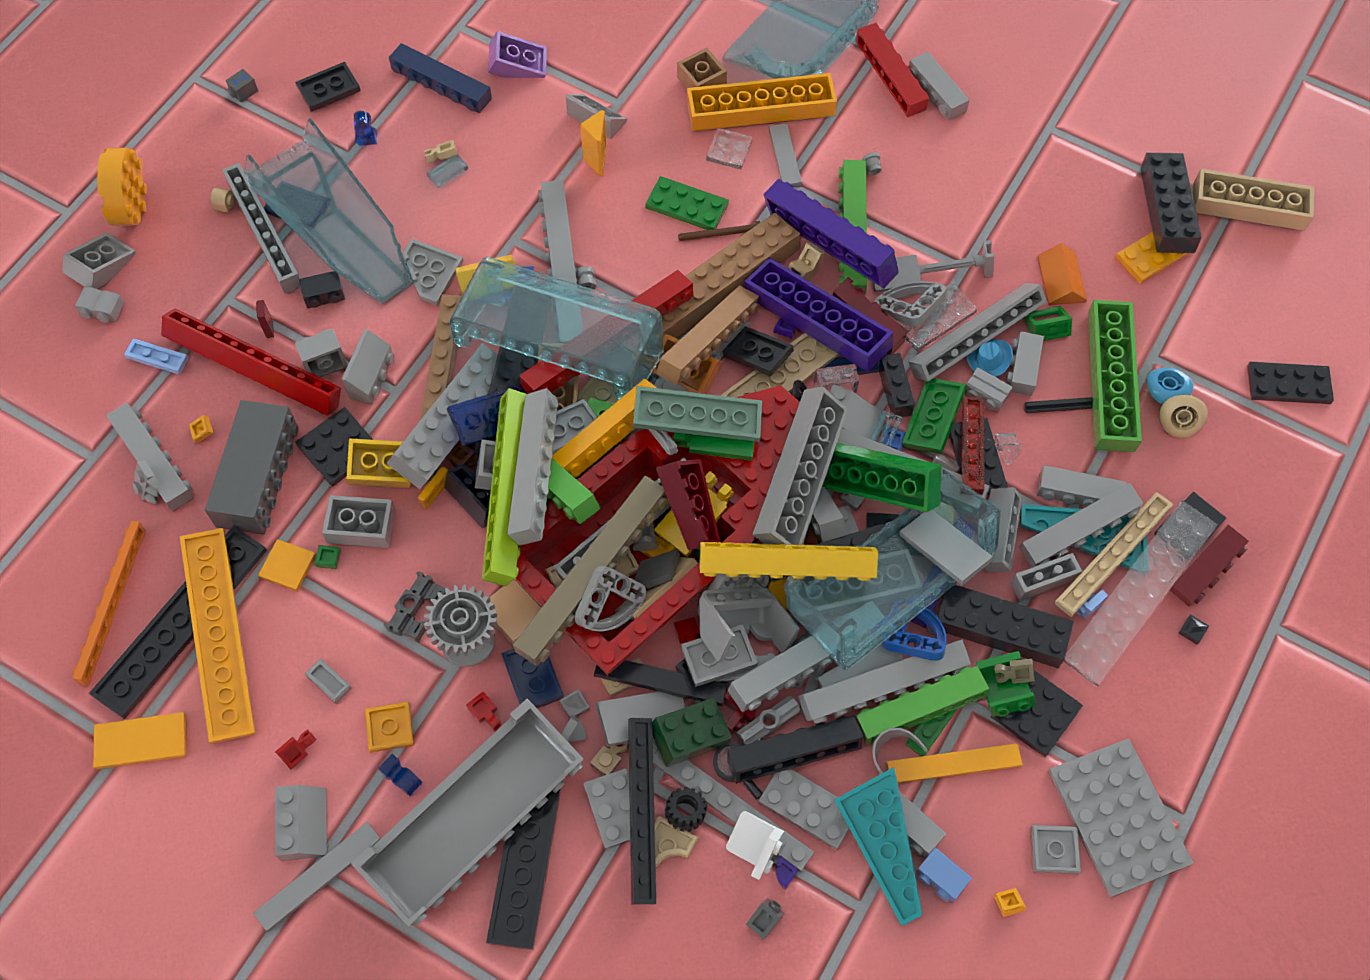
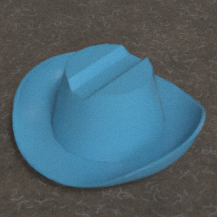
[967,339,1013,377]
[1147,367,1194,404]

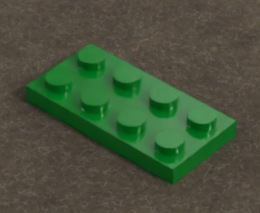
[645,176,729,230]
[902,378,966,454]

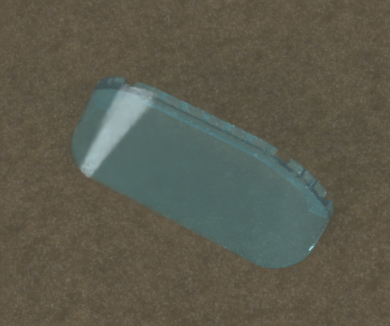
[722,0,879,79]

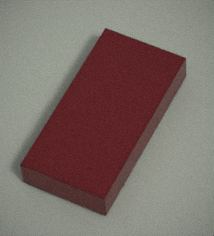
[256,300,274,338]

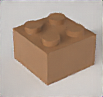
[677,48,727,89]

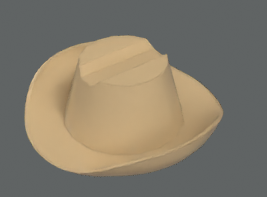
[1159,395,1208,439]

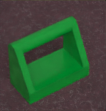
[1023,306,1072,341]

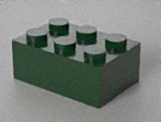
[652,698,732,767]

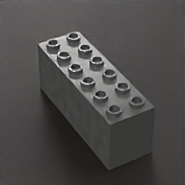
[205,400,299,535]

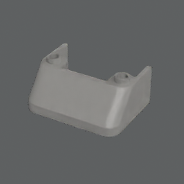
[699,586,800,662]

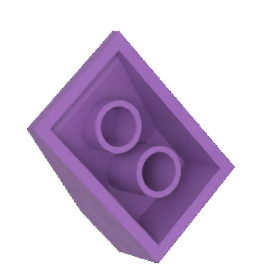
[488,31,547,78]

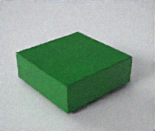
[315,545,341,569]

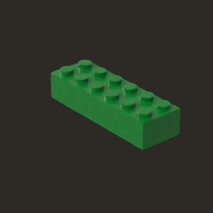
[822,443,942,512]

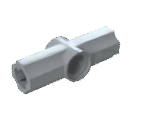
[736,696,801,745]

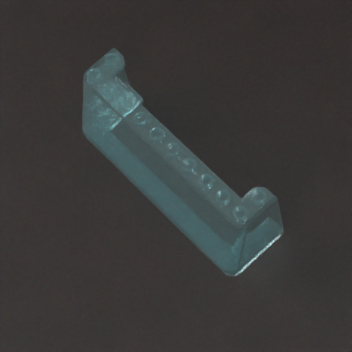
[449,257,664,399]
[785,469,1001,670]

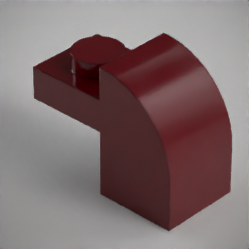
[724,692,757,735]

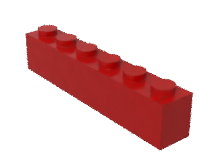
[856,23,929,117]

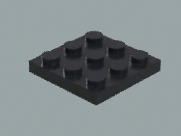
[295,407,373,487]
[991,670,1083,757]

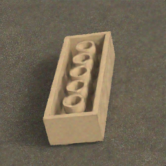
[1193,169,1314,231]

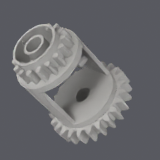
[424,584,498,667]

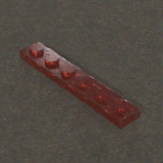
[962,395,984,495]

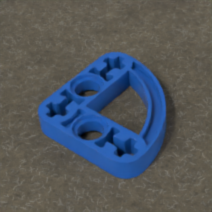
[882,599,946,661]

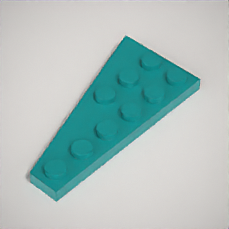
[1020,504,1148,576]
[834,767,923,926]

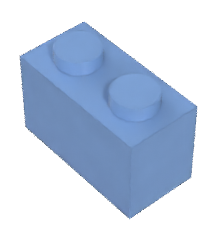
[915,847,972,903]

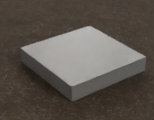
[1030,825,1081,874]

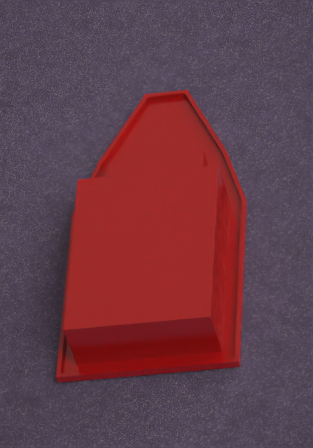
[515,385,800,675]

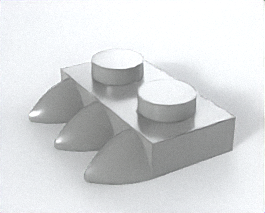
[132,460,160,504]

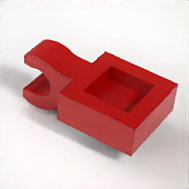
[674,617,701,644]
[466,692,502,732]
[275,729,317,770]

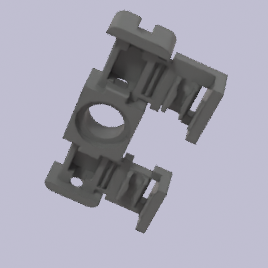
[384,572,446,642]

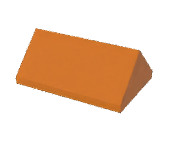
[1038,243,1087,305]

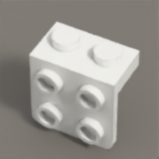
[726,811,784,880]

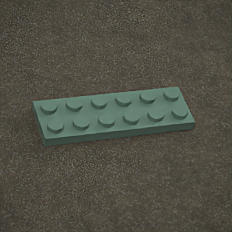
[633,386,762,442]

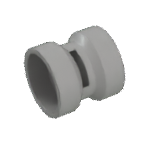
[576,266,597,293]

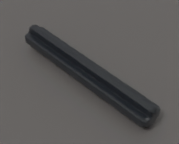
[1024,397,1093,413]

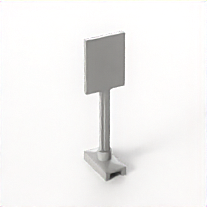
[874,240,994,292]

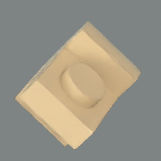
[788,242,825,281]

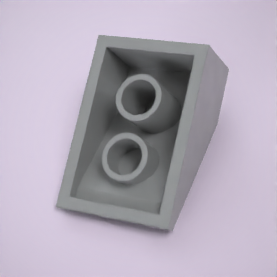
[63,233,136,289]
[830,384,887,441]

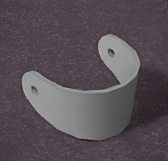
[872,728,928,774]

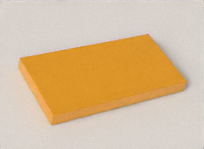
[93,712,186,770]

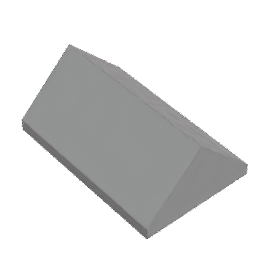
[566,94,627,139]

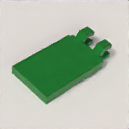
[674,432,754,461]

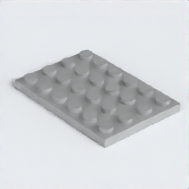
[1048,738,1194,898]

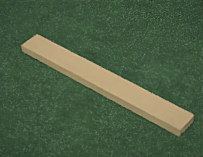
[1054,492,1174,618]

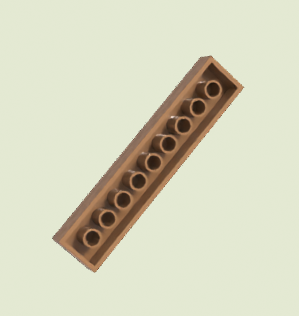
[635,213,800,354]

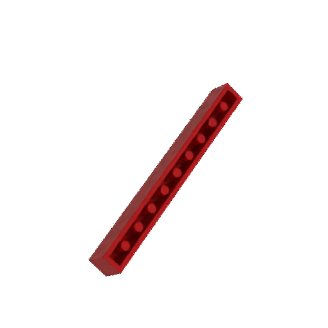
[519,270,694,394]
[161,308,341,416]

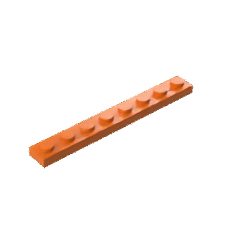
[72,520,146,687]

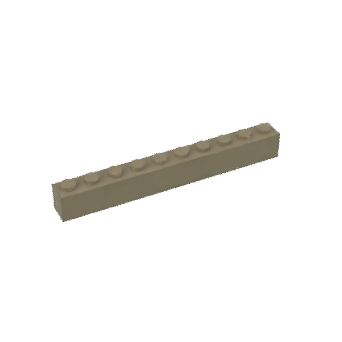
[513,476,668,666]

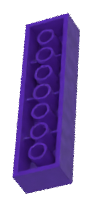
[763,179,899,289]
[745,258,893,372]

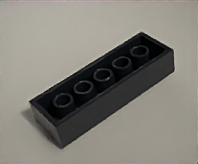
[1140,153,1202,253]
[937,582,1074,668]

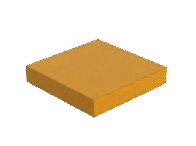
[258,539,316,592]
[365,701,414,753]

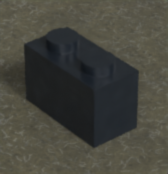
[299,270,345,308]

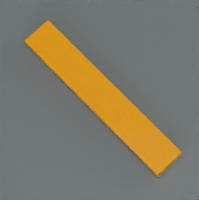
[886,743,1023,784]

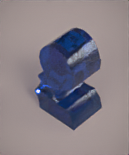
[354,111,377,146]
[378,753,423,797]

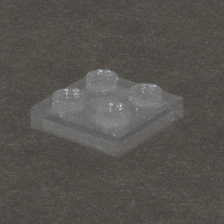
[706,128,752,170]

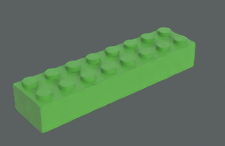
[1088,300,1142,452]

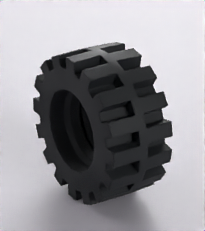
[665,787,707,832]

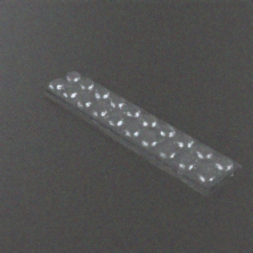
[1063,500,1218,687]

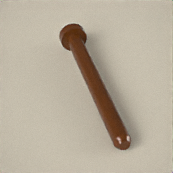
[678,221,760,241]

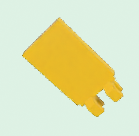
[654,471,734,557]

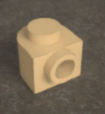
[210,187,235,213]

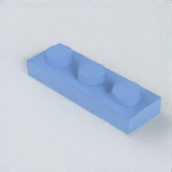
[124,338,189,375]

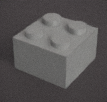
[295,328,348,378]

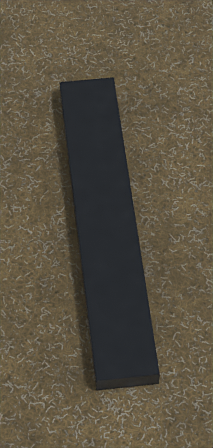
[594,660,727,706]

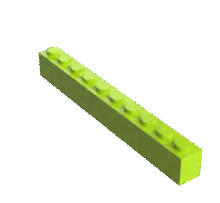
[482,388,526,586]

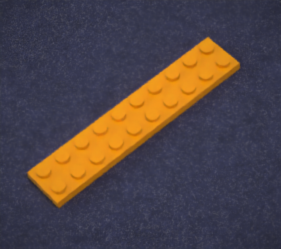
[180,528,256,744]

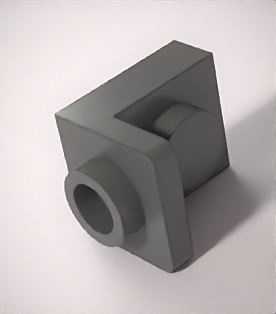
[746,899,785,940]

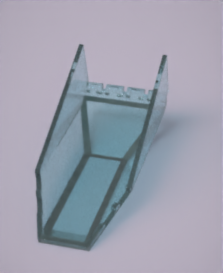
[244,118,414,304]

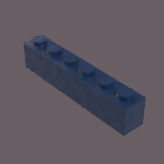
[389,43,492,113]

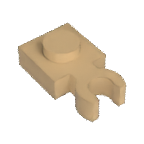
[424,140,457,163]
[590,743,628,775]

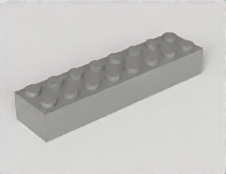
[386,343,498,489]
[752,386,848,545]

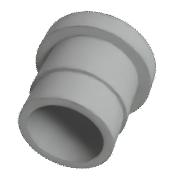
[862,152,882,175]

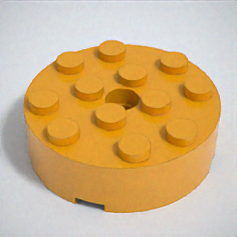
[97,148,147,226]

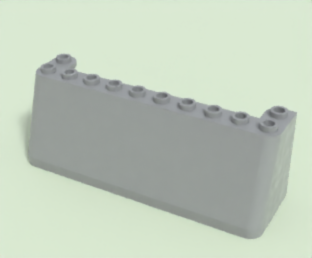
[351,699,583,927]

